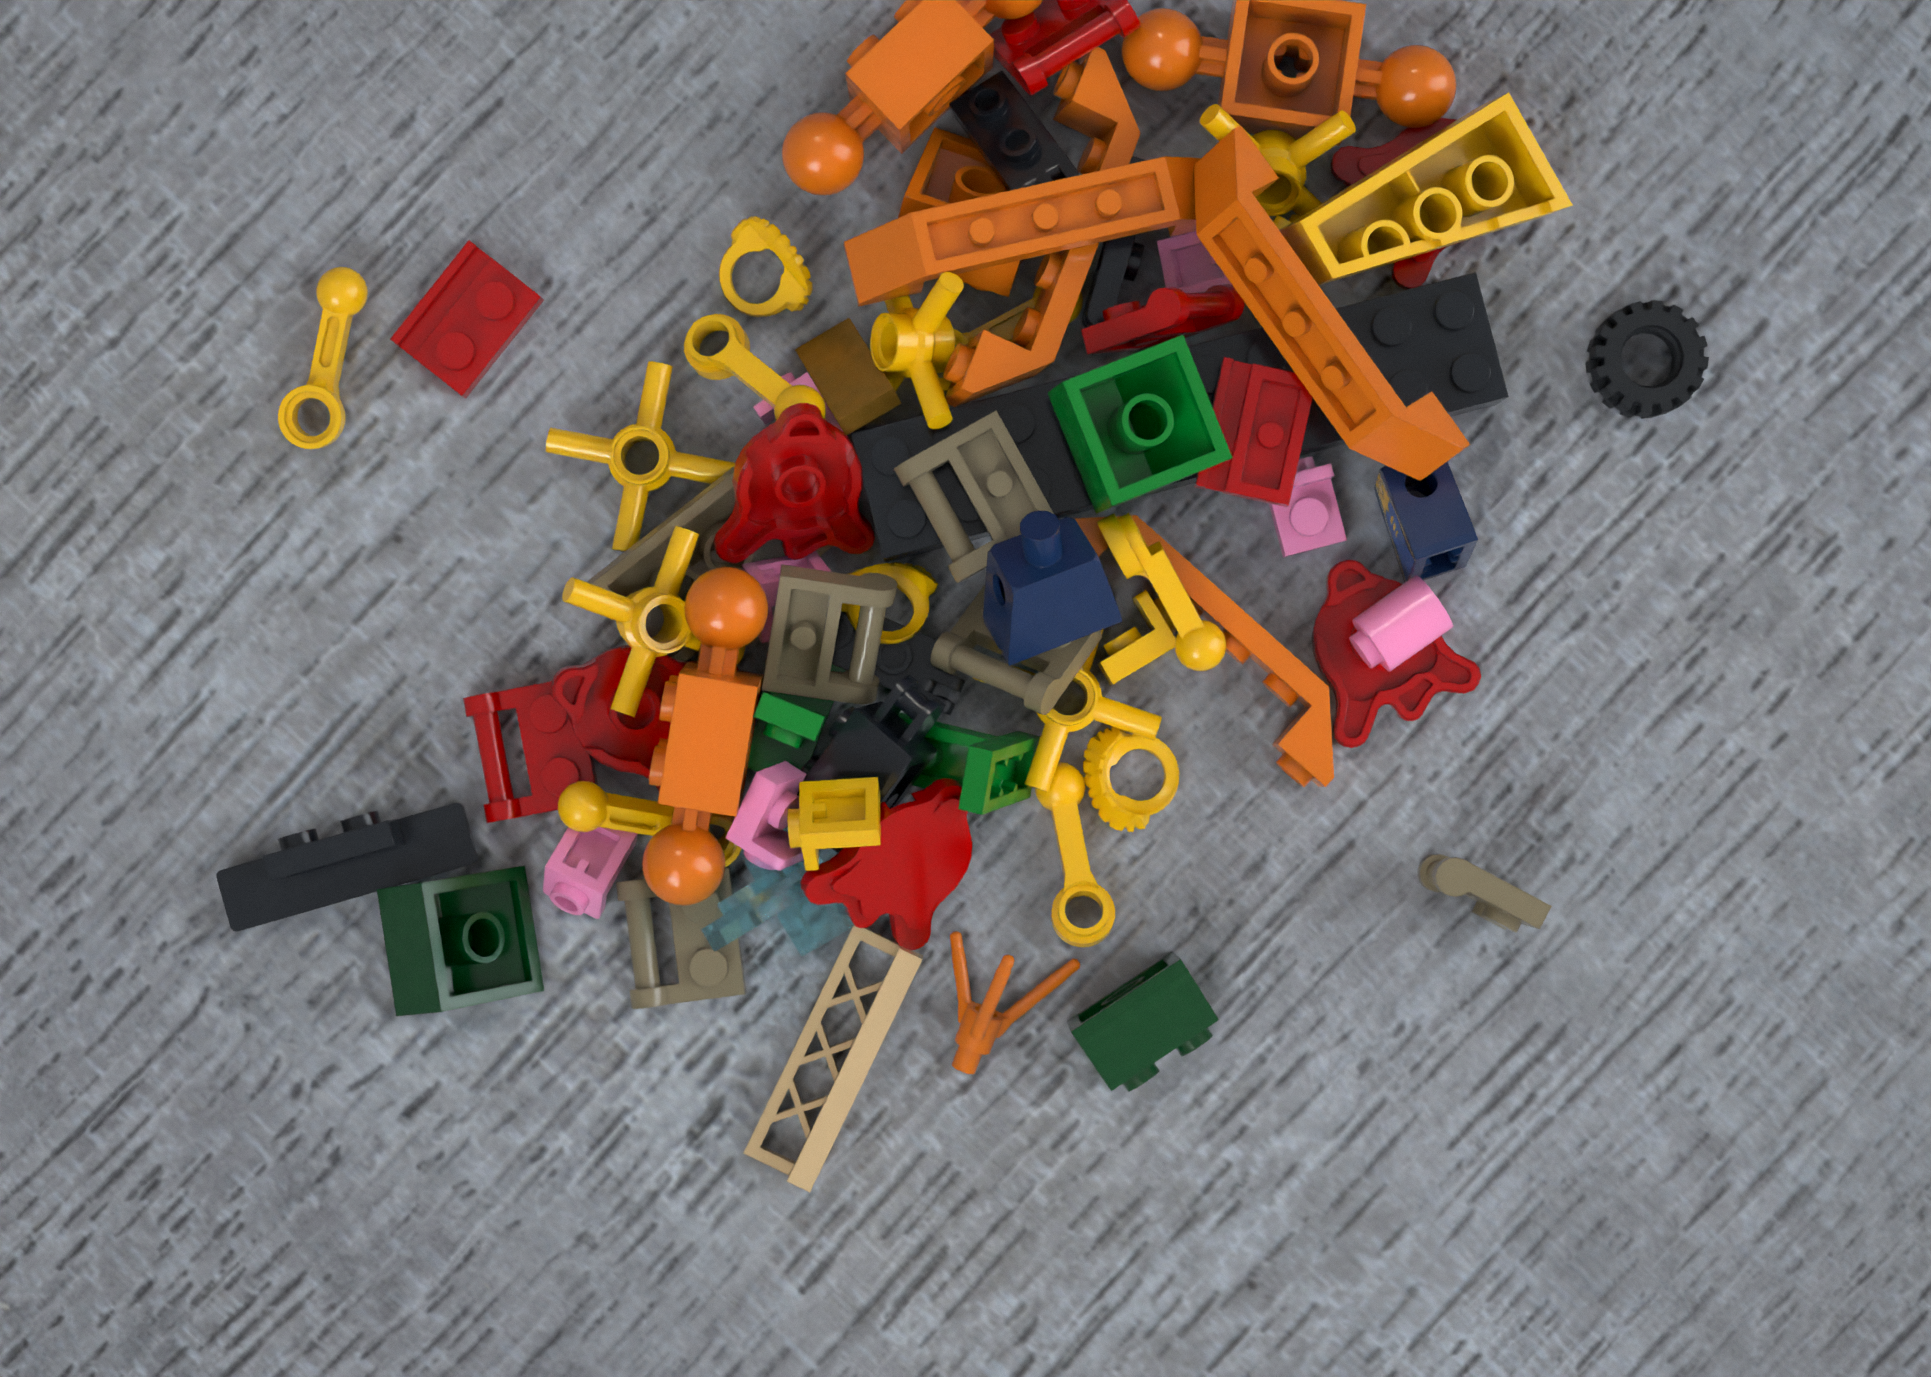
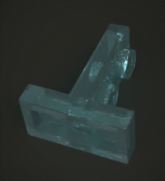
[701,826,854,957]

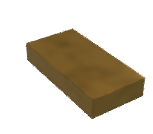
[795,318,901,435]

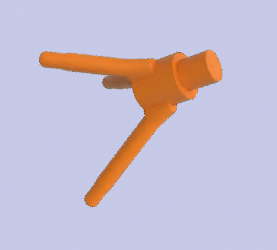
[950,931,1081,1074]

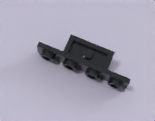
[216,803,478,932]

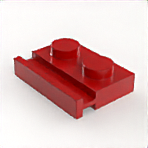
[390,240,544,399]
[1194,357,1313,507]

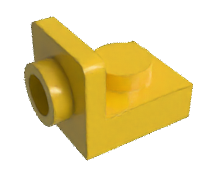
[1097,590,1177,686]
[787,777,881,871]

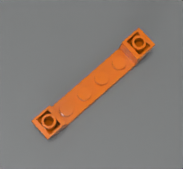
[943,47,1141,407]
[1194,126,1470,481]
[843,156,1201,307]
[1059,515,1334,788]

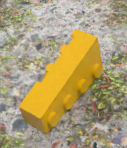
[1279,92,1573,285]

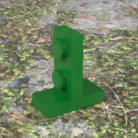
[748,664,847,771]
[898,713,1040,815]

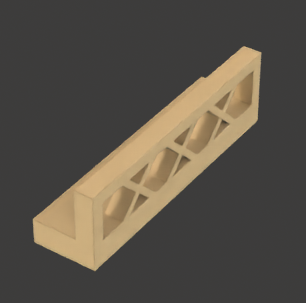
[743,925,923,1193]

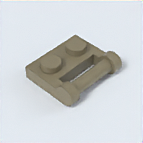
[894,410,1054,583]
[762,564,897,705]
[931,585,1102,715]
[1417,854,1552,933]
[616,867,747,1009]

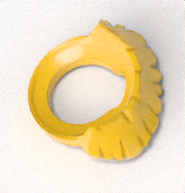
[719,216,813,317]
[841,562,938,644]
[1083,727,1179,832]

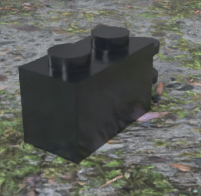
[797,675,945,854]

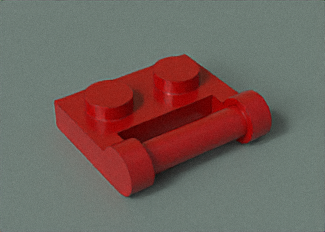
[989,0,1141,96]
[1081,284,1245,355]
[463,681,598,823]

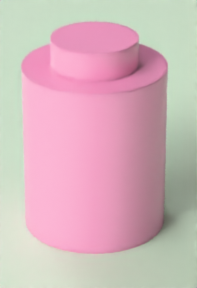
[1349,575,1453,672]

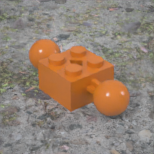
[782,0,1043,196]
[1122,0,1456,146]
[642,567,768,906]

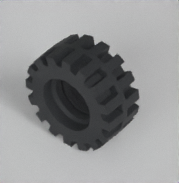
[1585,300,1709,419]

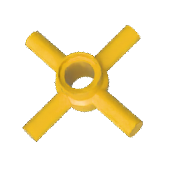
[1200,104,1356,216]
[870,272,964,429]
[546,361,735,552]
[562,526,745,717]
[972,629,1162,792]

